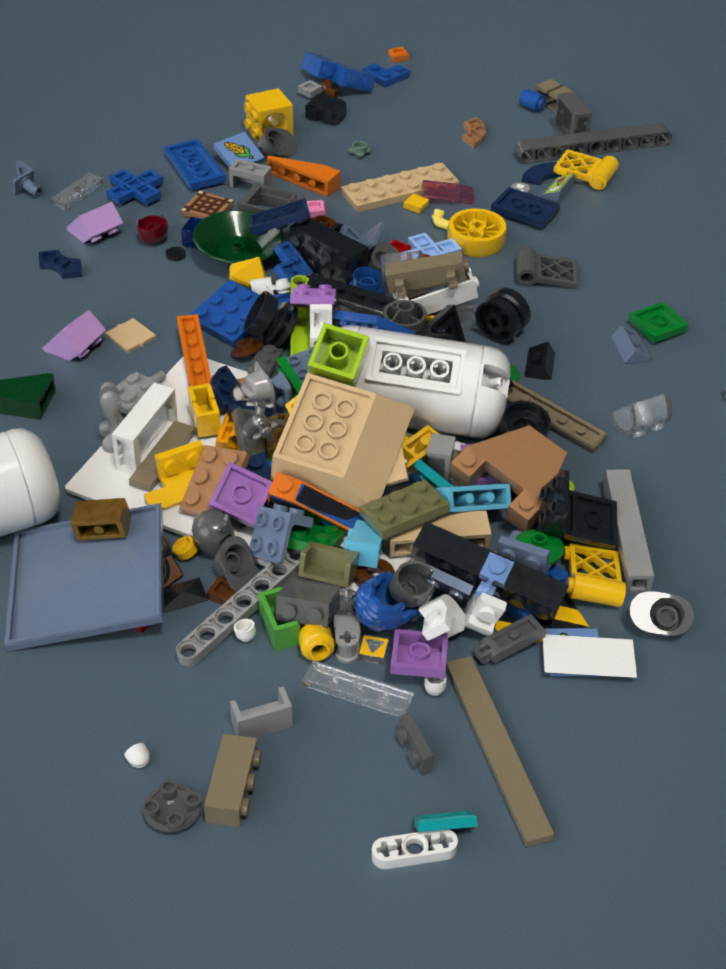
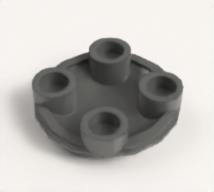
[142,779,202,832]

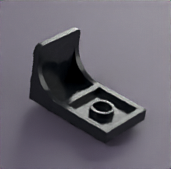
[414,304,466,342]
[539,469,618,550]

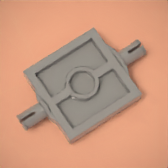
[101,370,166,420]

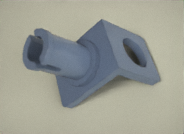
[13,160,43,198]

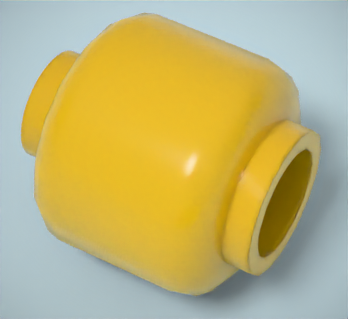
[298,624,335,661]

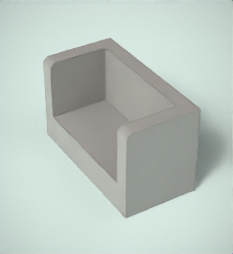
[229,159,272,188]
[427,433,456,483]
[230,686,293,738]

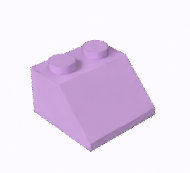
[66,202,123,243]
[42,310,106,361]

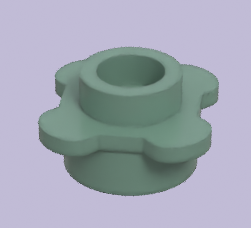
[349,141,370,157]

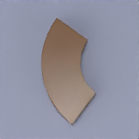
[462,117,486,149]

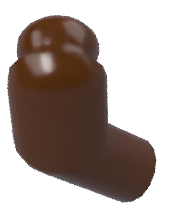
[321,79,339,98]

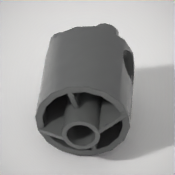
[383,300,427,334]

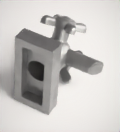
[231,400,287,456]

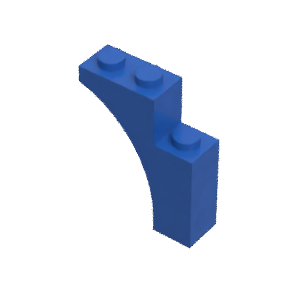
[302,52,376,92]

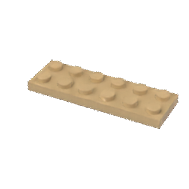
[341,163,459,213]

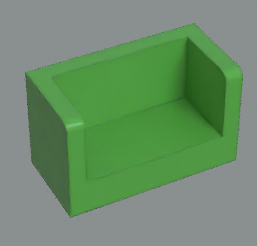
[258,587,300,652]

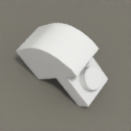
[310,304,332,348]
[465,590,507,636]
[419,594,466,641]

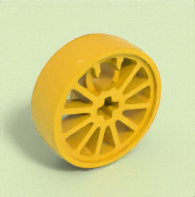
[447,208,507,257]

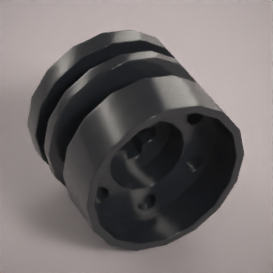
[243,291,298,348]
[497,401,551,438]

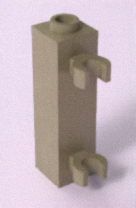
[386,251,469,297]

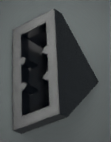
[163,577,208,614]

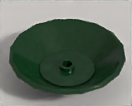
[192,210,285,265]

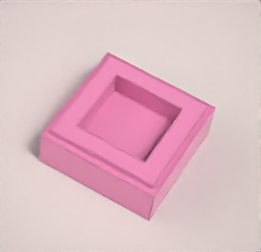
[307,200,325,218]

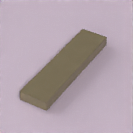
[129,421,196,492]

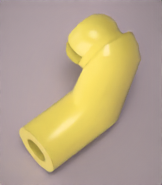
[431,209,449,230]

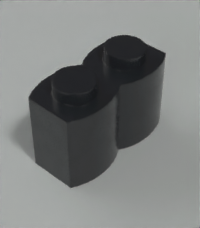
[305,95,347,125]

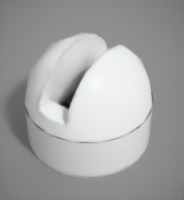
[234,619,256,642]
[424,676,447,696]
[124,743,150,769]

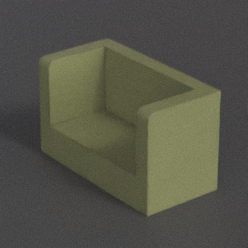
[298,541,359,588]

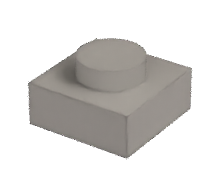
[298,80,322,99]

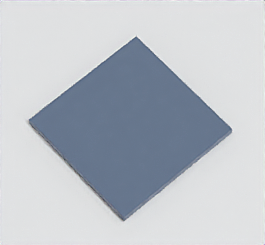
[4,503,164,652]

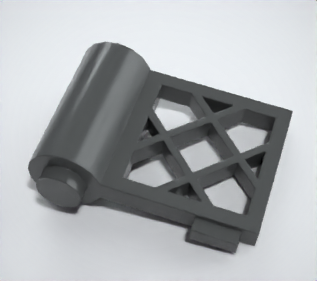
[516,246,578,289]

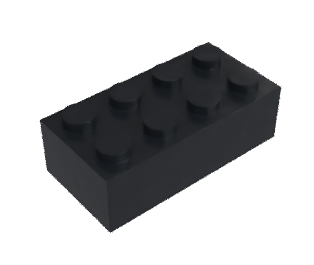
[290,218,368,284]

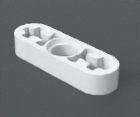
[371,829,458,869]

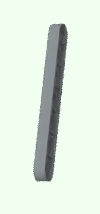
[176,548,301,667]

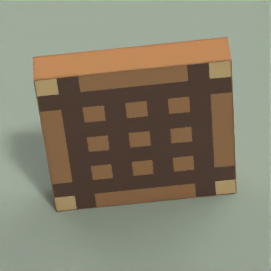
[181,191,234,221]

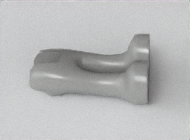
[99,382,123,453]

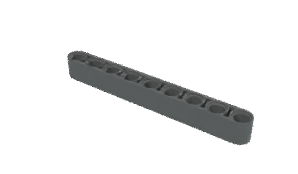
[514,123,672,164]

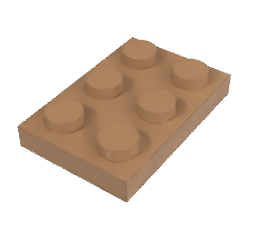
[179,445,251,516]

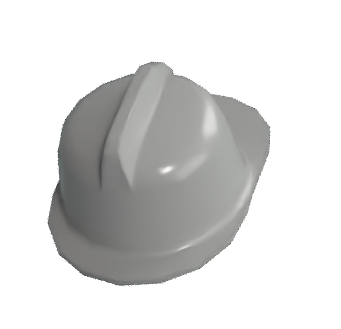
[241,361,275,403]

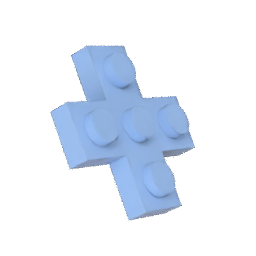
[400,233,462,259]

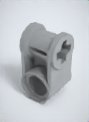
[334,614,361,664]

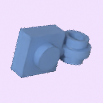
[476,552,514,596]

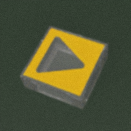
[358,634,389,665]

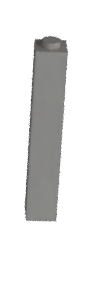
[603,469,654,593]

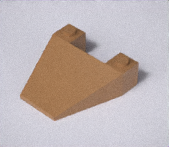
[450,425,567,532]

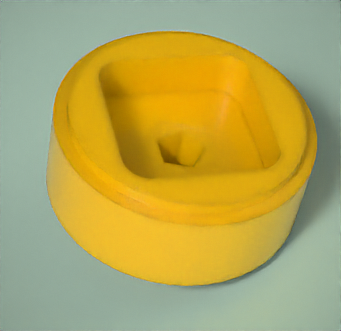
[172,536,199,560]

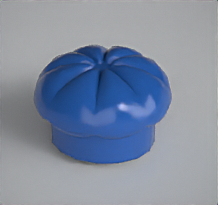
[349,267,386,294]

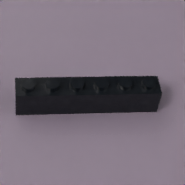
[411,521,569,621]

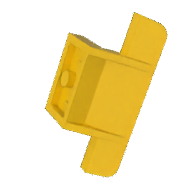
[143,440,204,510]

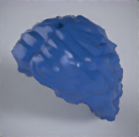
[355,571,421,632]

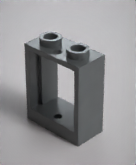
[554,92,592,135]
[238,184,297,213]

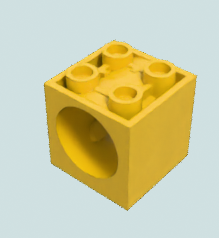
[244,88,293,143]

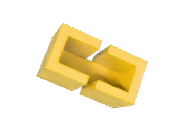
[187,383,221,438]

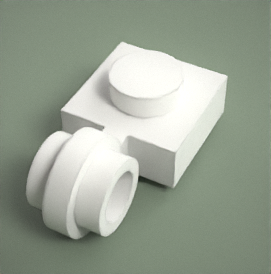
[250,276,291,295]

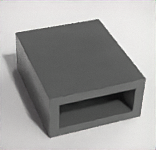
[276,571,343,628]

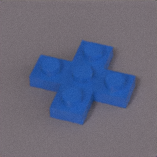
[106,169,163,205]

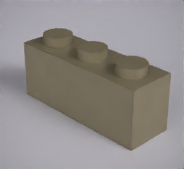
[204,734,262,827]

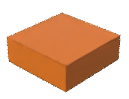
[388,47,409,62]

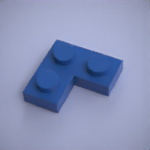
[362,64,410,88]
[273,240,313,282]

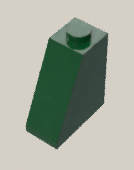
[0,373,56,420]

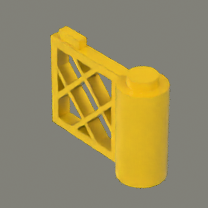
[553,149,619,190]
[564,543,626,607]

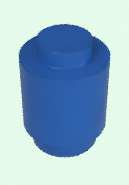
[519,89,546,112]

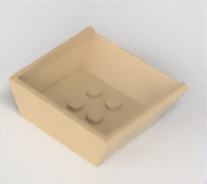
[270,373,415,509]

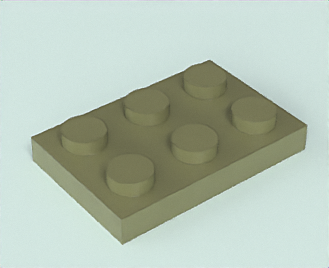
[359,480,450,540]

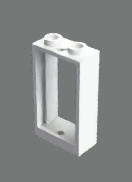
[392,267,480,315]
[111,383,178,475]

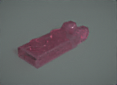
[421,180,475,205]

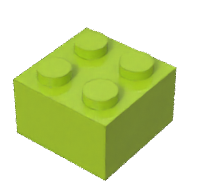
[308,323,370,387]

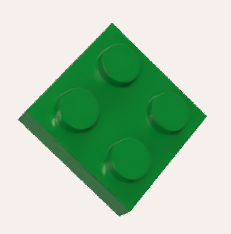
[628,302,689,343]
[287,522,345,551]

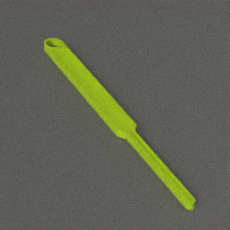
[291,275,310,355]

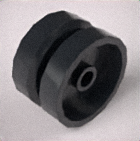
[475,287,531,343]

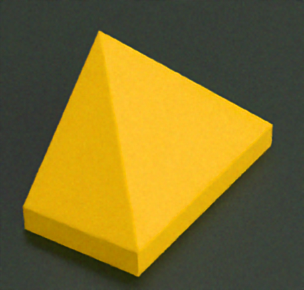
[229,257,267,288]

